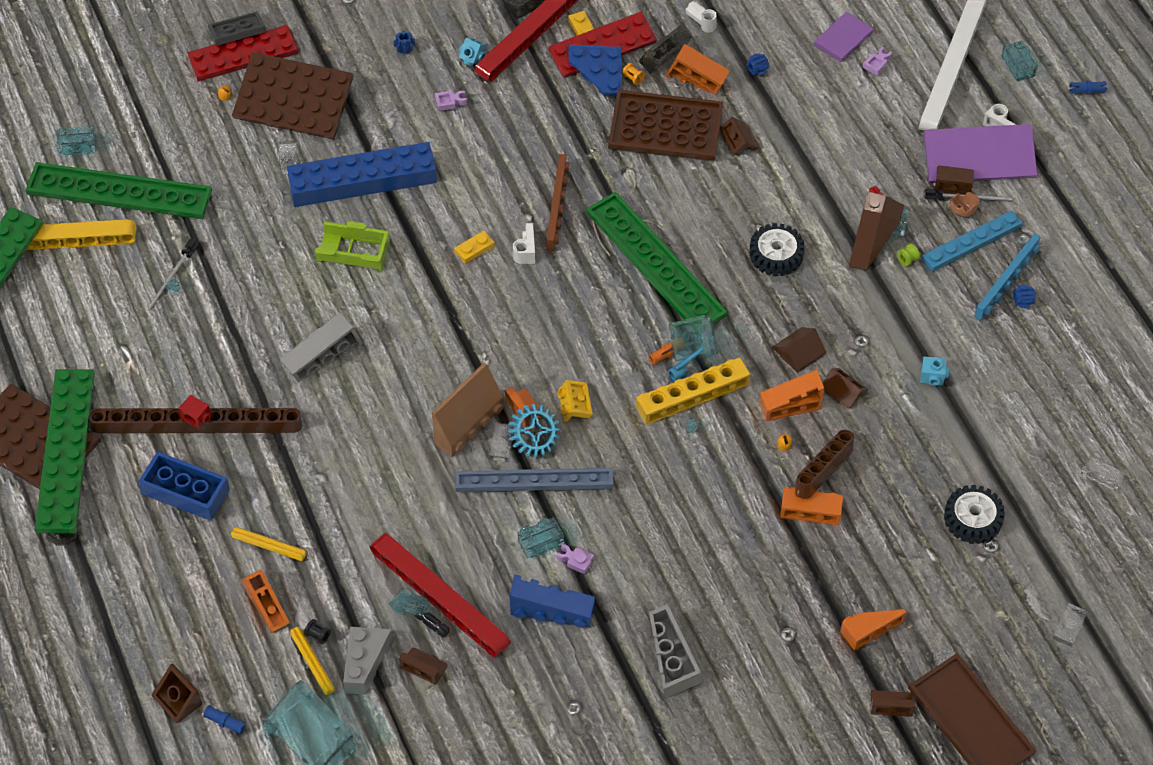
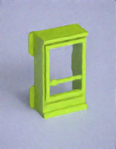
[315,221,390,271]

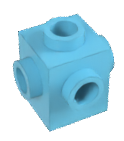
[459,38,487,66]
[920,356,949,385]

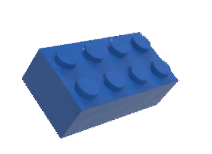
[138,451,230,521]

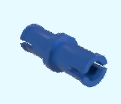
[1069,80,1107,94]
[203,705,246,735]

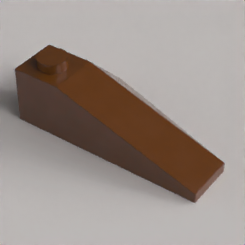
[849,192,904,271]

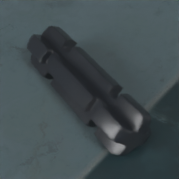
[414,607,450,637]

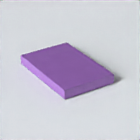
[814,12,873,62]

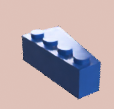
[510,574,595,628]

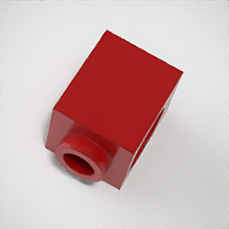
[178,395,211,429]

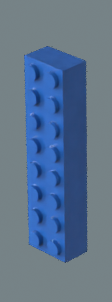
[287,142,437,207]

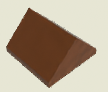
[773,327,826,373]
[151,664,203,723]

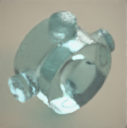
[166,280,181,292]
[686,418,699,433]

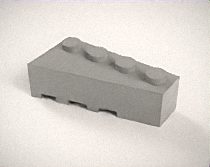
[280,312,363,382]
[649,604,703,699]

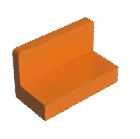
[505,386,543,427]

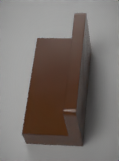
[720,117,758,156]
[934,165,974,195]
[823,368,868,408]
[399,647,447,685]
[871,690,915,717]

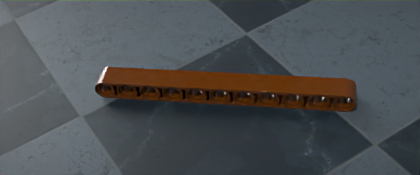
[89,408,302,434]

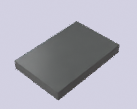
[208,11,267,46]

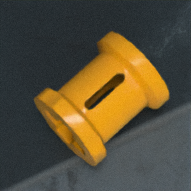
[622,63,645,85]

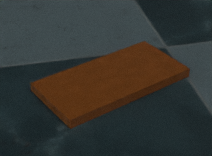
[908,653,1036,765]

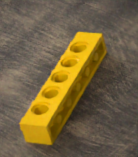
[636,357,750,425]

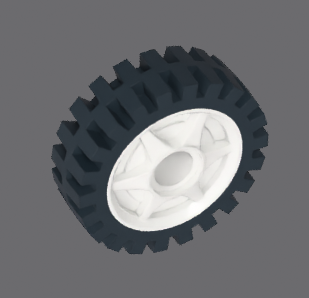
[749,223,805,276]
[944,485,1005,544]

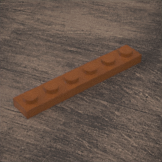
[547,154,570,252]

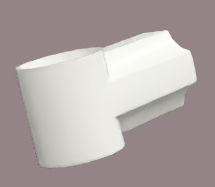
[685,1,717,33]

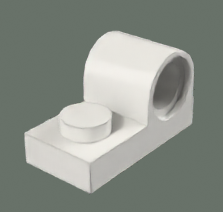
[983,104,1015,126]
[513,223,535,264]

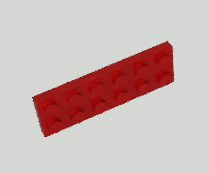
[548,11,657,78]
[187,25,298,82]

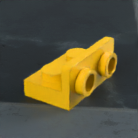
[558,380,593,422]

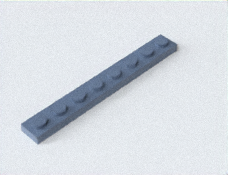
[455,468,613,492]

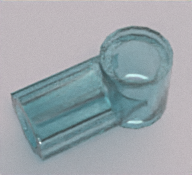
[389,588,429,615]

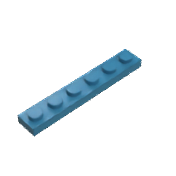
[921,210,1023,272]
[975,233,1041,321]

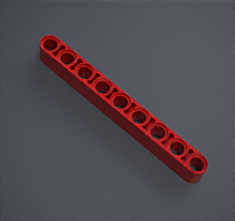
[475,0,578,82]
[369,533,511,658]

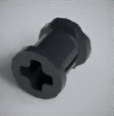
[304,619,331,645]

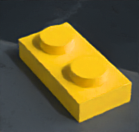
[568,11,594,35]
[454,230,495,264]

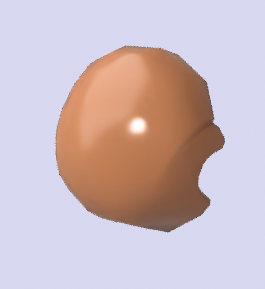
[950,192,980,217]

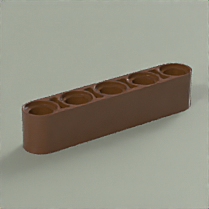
[795,430,854,499]

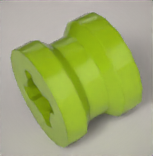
[897,243,920,266]

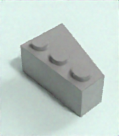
[343,627,393,695]

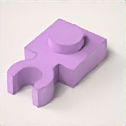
[863,47,892,75]
[435,91,467,111]
[556,544,594,574]

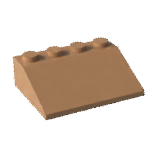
[432,363,503,457]

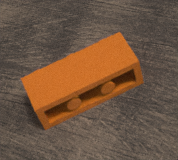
[780,487,843,526]

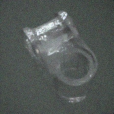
[278,141,299,175]

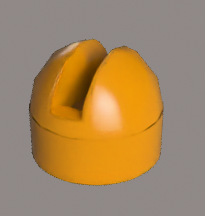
[218,85,233,101]
[777,434,793,451]

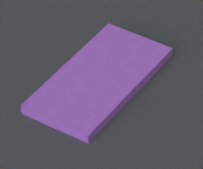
[923,124,1037,183]

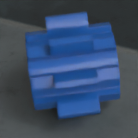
[393,31,415,54]
[747,53,769,76]
[1013,285,1036,308]

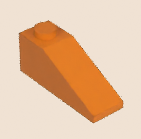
[240,569,290,633]
[840,609,906,651]

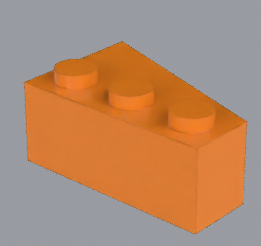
[665,44,730,94]
[759,370,824,422]

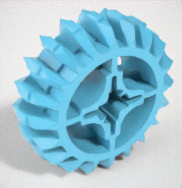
[508,404,561,457]

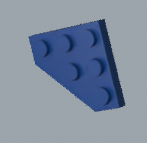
[568,44,622,96]

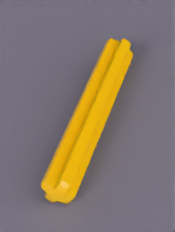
[231,527,306,561]
[290,627,335,696]

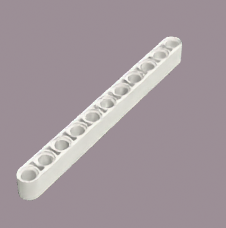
[919,0,987,131]

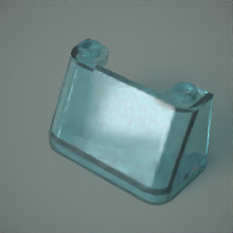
[262,680,356,765]

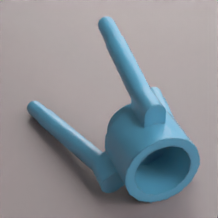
[668,348,704,382]

